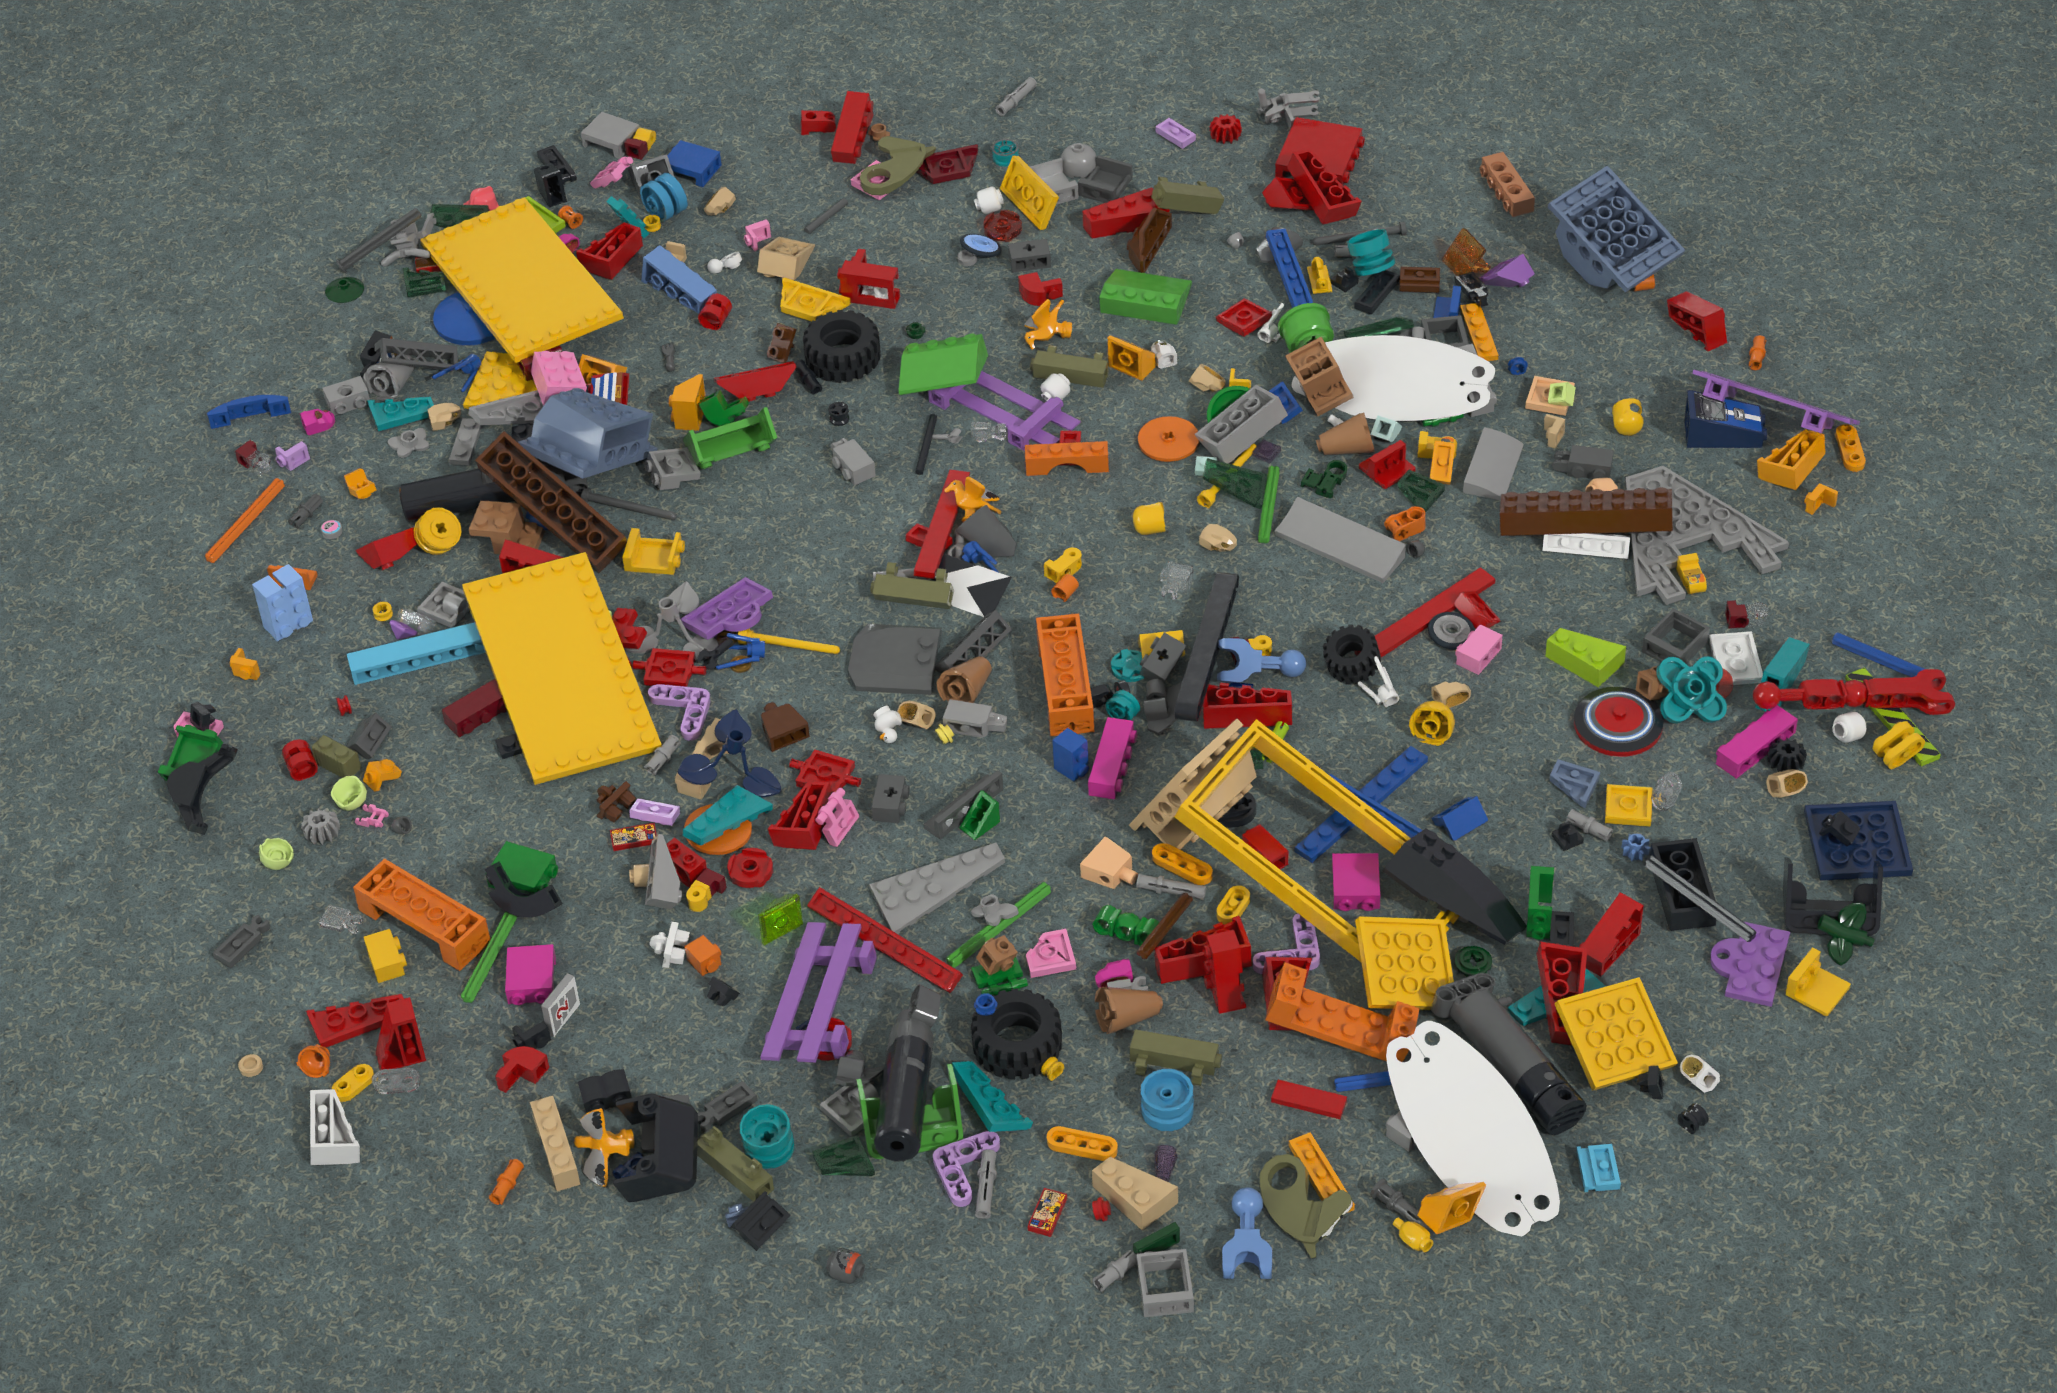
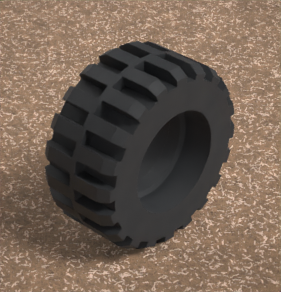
[803,310,881,383]
[971,988,1062,1080]

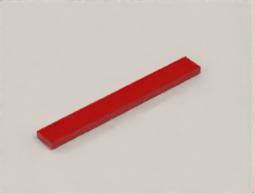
[914,469,970,579]
[1354,567,1495,658]
[807,887,963,993]

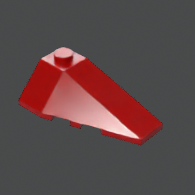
[356,527,417,570]

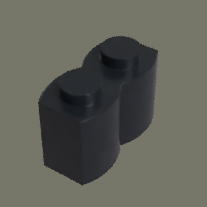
[578,1069,632,1113]

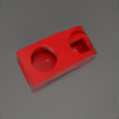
[801,110,836,135]

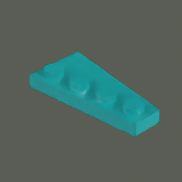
[683,785,773,846]
[1507,969,1606,1026]
[951,1061,1033,1132]

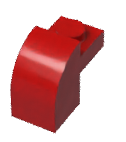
[1018,272,1063,306]
[495,1046,549,1093]

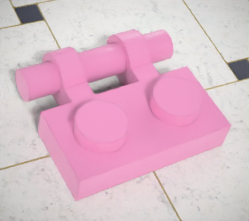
[590,157,633,189]
[815,788,859,847]

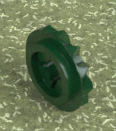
[1455,946,1492,977]

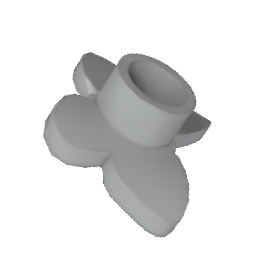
[388,428,429,458]
[971,894,1019,926]

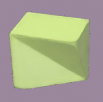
[1548,382,1576,406]

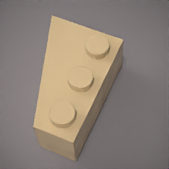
[1092,1157,1178,1231]

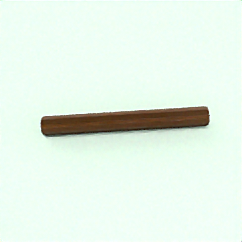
[1137,892,1193,959]

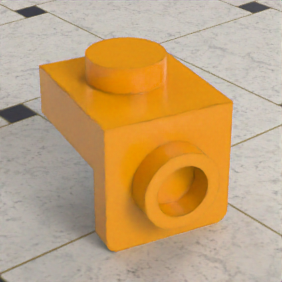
[344,468,377,499]
[1804,483,1838,515]
[229,648,260,680]
[363,759,402,792]

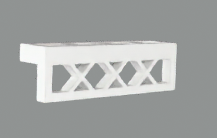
[1542,533,1630,559]

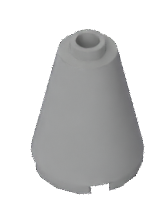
[363,355,415,401]

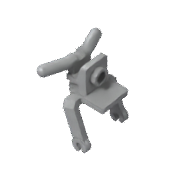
[1257,88,1320,129]
[381,213,436,267]

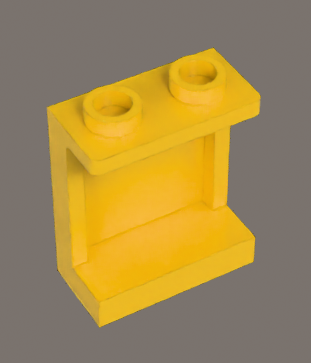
[622,528,685,575]

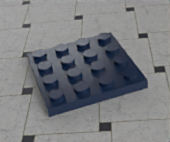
[1804,801,1913,881]

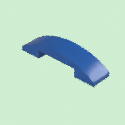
[207,395,291,429]

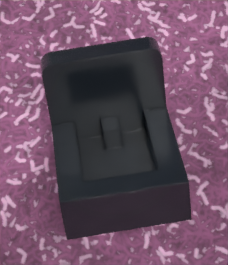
[1819,810,1861,847]
[512,1021,551,1049]

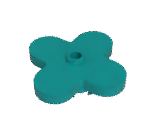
[1656,656,1727,724]

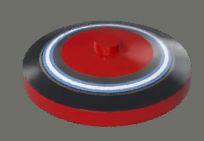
[1574,687,1664,757]

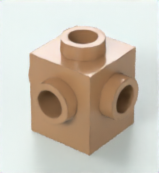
[1636,666,1669,700]
[976,935,1018,975]

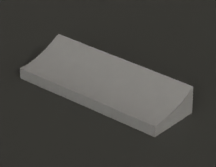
[1275,497,1406,583]

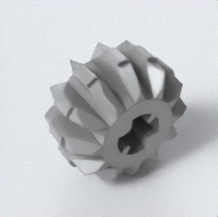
[301,807,340,845]

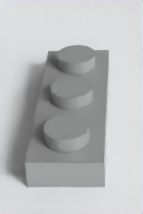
[449,418,483,466]

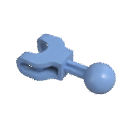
[1217,638,1306,683]
[1222,1187,1272,1279]

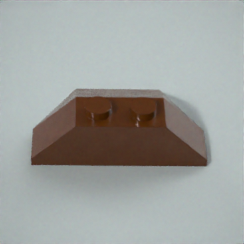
[1127,208,1172,273]

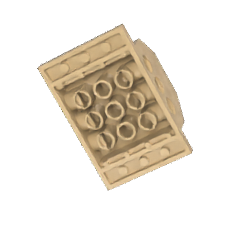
[1129,719,1257,850]

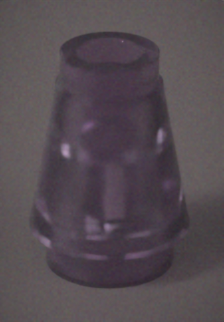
[1154,1145,1178,1182]

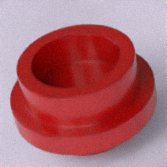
[1092,1197,1111,1222]

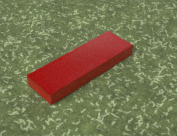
[1271,1079,1347,1120]

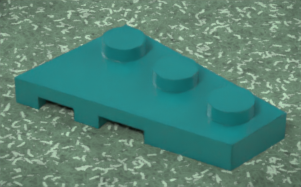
[606,196,650,238]
[367,397,434,432]

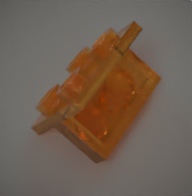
[1442,228,1491,276]

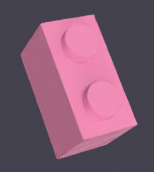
[1455,625,1503,675]

